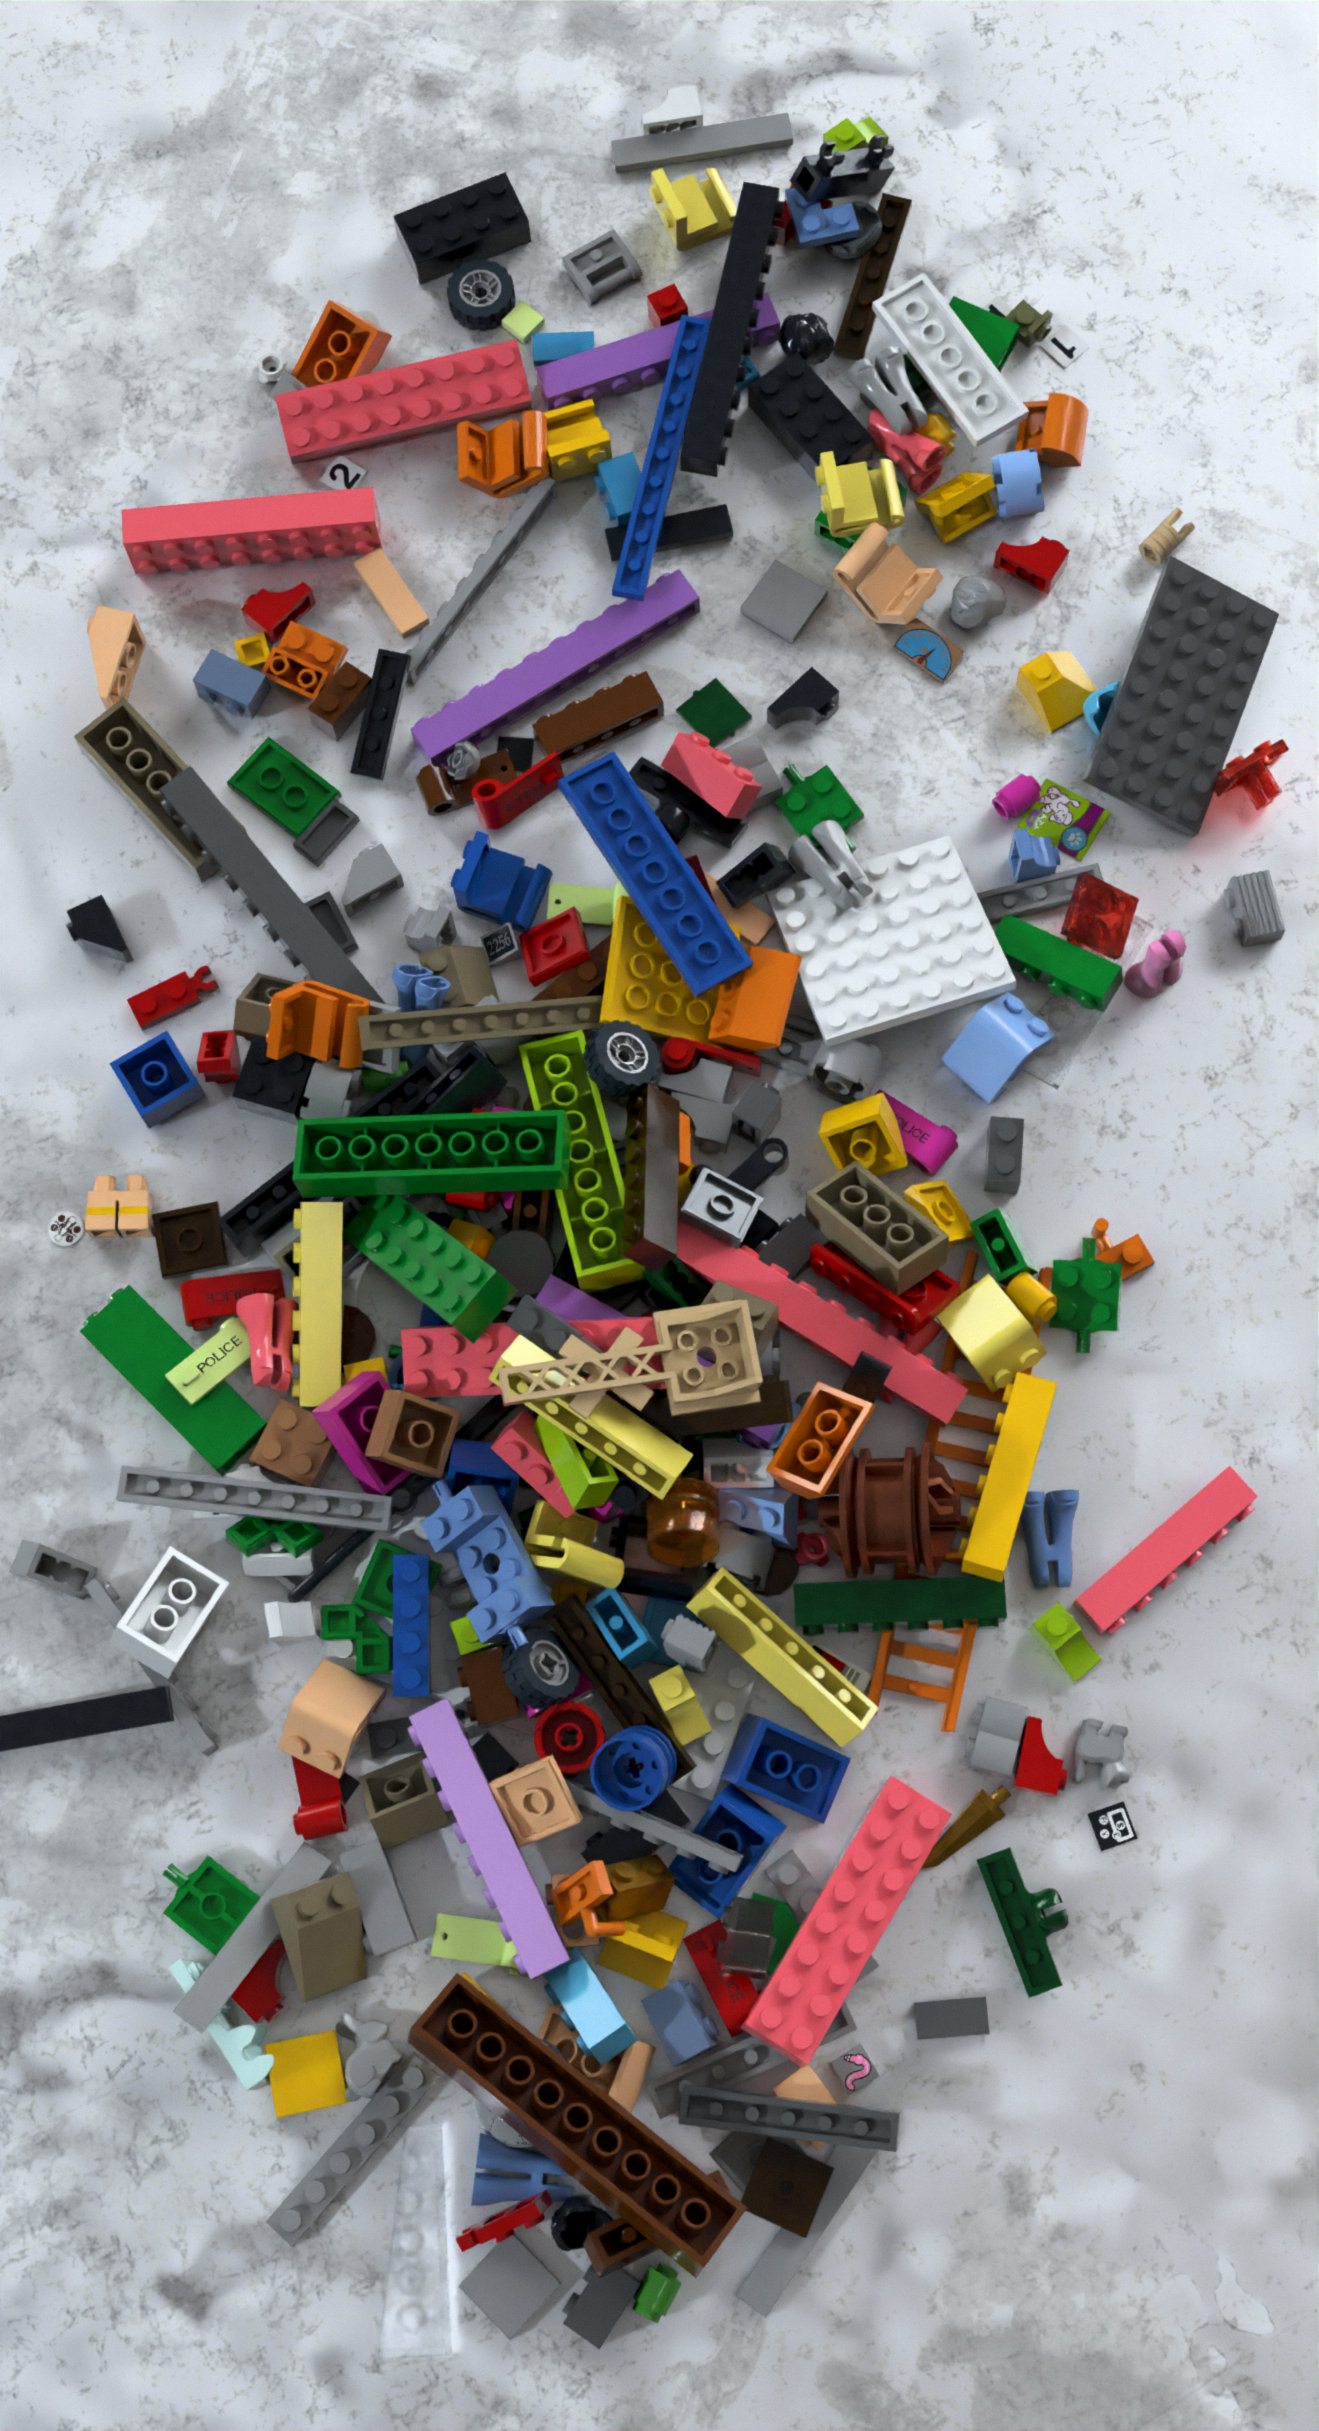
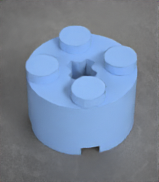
[991,448,1044,518]

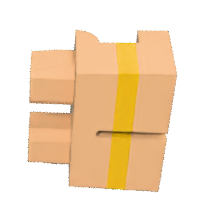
[85,1174,154,1238]

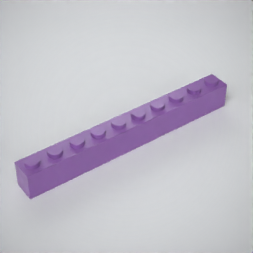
[411,569,700,767]

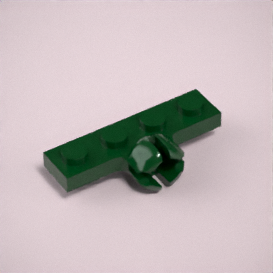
[977,1847,1068,1998]

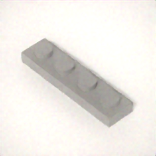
[764,1849,879,1986]

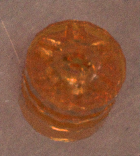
[646,1478,720,1567]

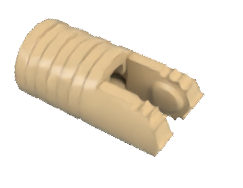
[1139,507,1195,565]

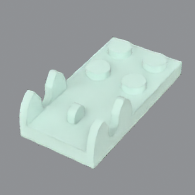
[168,1959,275,2091]

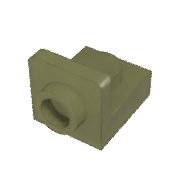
[1005,299,1053,348]

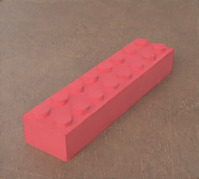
[275,339,532,465]
[122,487,382,575]
[401,1316,666,1398]
[741,1776,952,2068]

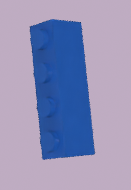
[393,1554,431,1697]

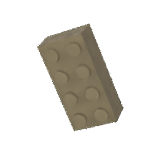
[805,1161,949,1296]

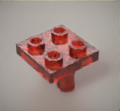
[1214,739,1289,811]
[1060,872,1139,960]

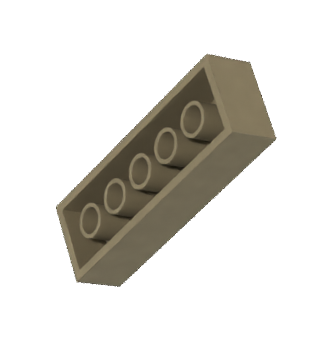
[74,697,248,883]

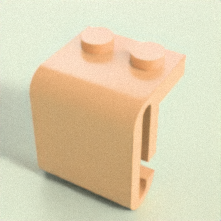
[832,523,944,624]
[278,1658,387,1779]

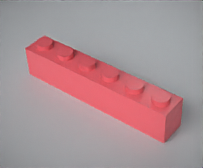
[1072,1466,1258,1635]

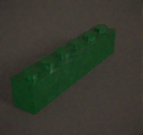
[793,1577,1007,1636]

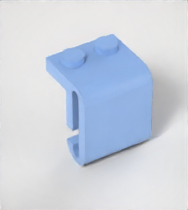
[941,992,1056,1105]

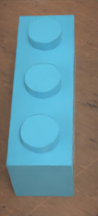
[544,1947,637,2066]

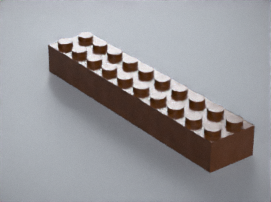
[407,1973,747,2278]

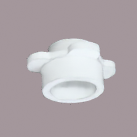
[257,353,287,385]

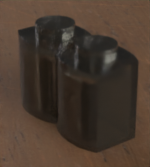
[716,1896,776,1980]

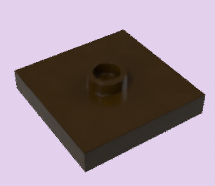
[152,1201,230,1280]
[740,2137,834,2239]

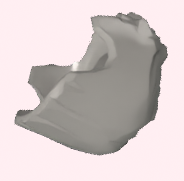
[949,576,1007,629]

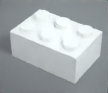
[109,1546,229,1679]

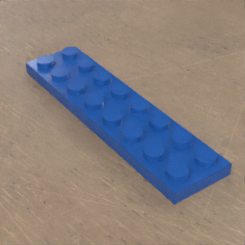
[557,751,753,998]

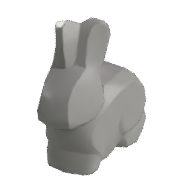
[335,2013,405,2101]

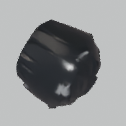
[778,313,835,365]
[551,2194,614,2252]

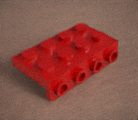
[809,1241,962,1337]

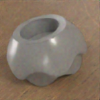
[447,741,481,781]

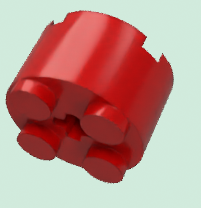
[534,1702,606,1777]

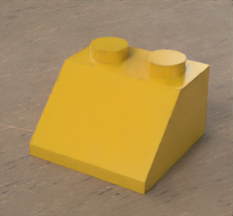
[819,1092,908,1176]

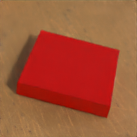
[519,906,591,987]

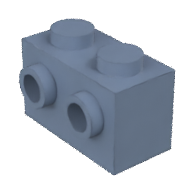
[193,649,271,720]
[641,1979,720,2067]

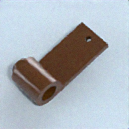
[416,748,518,816]

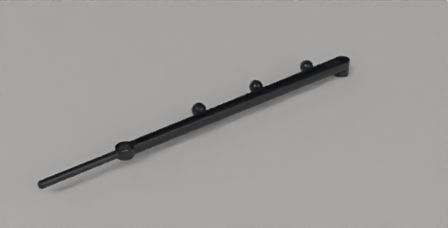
[287,1137,789,1603]

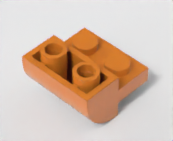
[1015,393,1089,468]
[261,620,349,700]

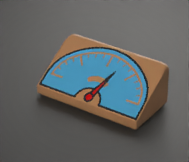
[893,618,964,684]

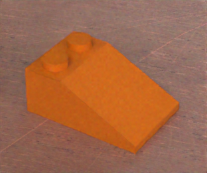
[292,300,393,388]

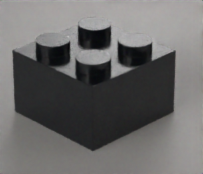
[232,1036,318,1125]

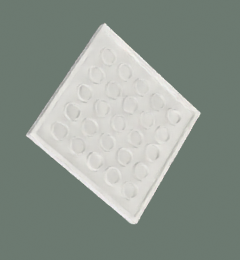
[766,836,1017,1047]

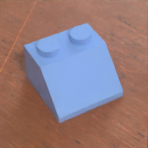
[718,1481,799,1550]

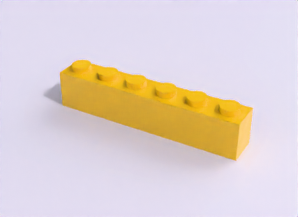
[957,1372,1057,1583]

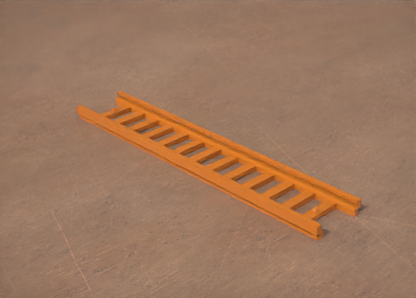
[868,1249,1053,1733]

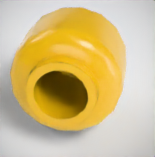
[911,412,957,459]

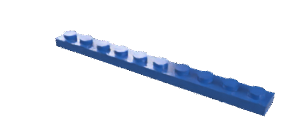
[612,315,711,602]

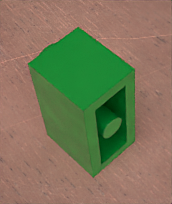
[969,1207,1038,1287]

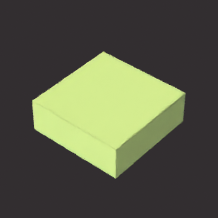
[501,300,545,344]

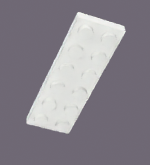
[872,273,1029,448]

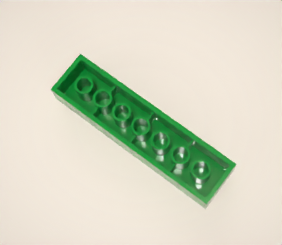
[292,1110,572,1198]

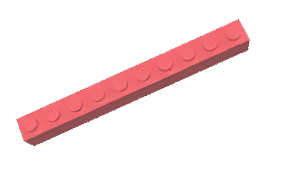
[676,1211,969,1428]

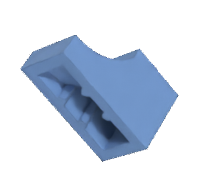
[1009,828,1060,883]

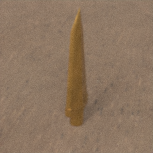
[921,1785,1011,1869]

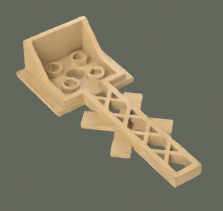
[498,1299,763,1420]

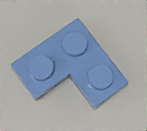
[784,188,860,249]

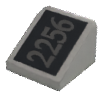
[480,922,521,968]

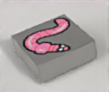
[830,2044,880,2095]

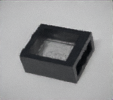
[609,1514,703,1602]

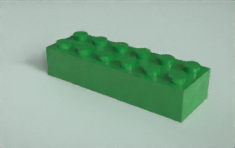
[342,1195,519,1344]

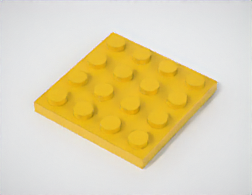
[599,895,741,1049]

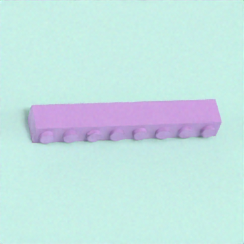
[407,1698,572,1980]

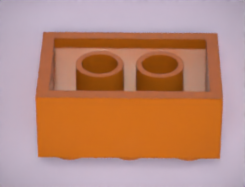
[708,946,802,1053]
[766,1382,875,1500]

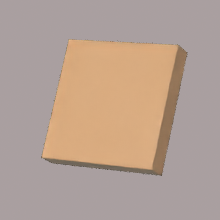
[488,1754,584,1848]

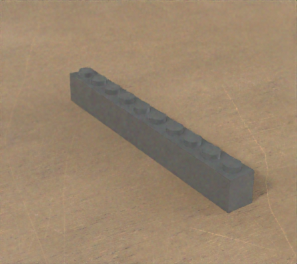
[159,766,386,1004]

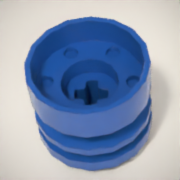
[590,1725,677,1811]

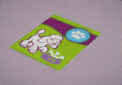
[1017,778,1111,861]

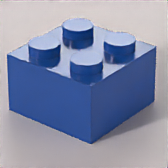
[109,1030,206,1128]
[444,1438,519,1517]

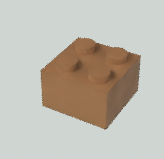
[364,1389,462,1478]
[249,1398,338,1488]

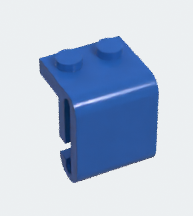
[451,831,553,933]

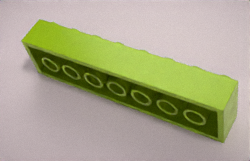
[518,1030,645,1294]

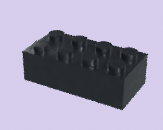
[393,172,531,285]
[748,352,874,488]

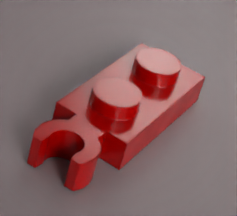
[127,966,219,1031]
[455,2190,553,2252]

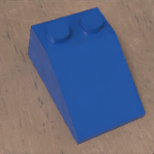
[720,1713,851,1824]
[668,1783,787,1919]

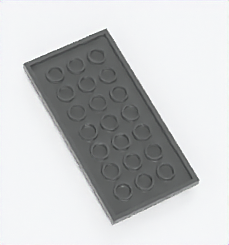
[1082,556,1279,837]

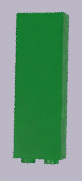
[80,1285,267,1477]

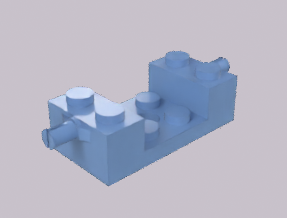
[421,1480,555,1651]

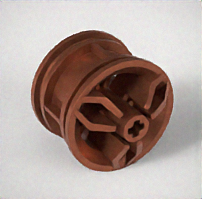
[818,1443,961,1578]

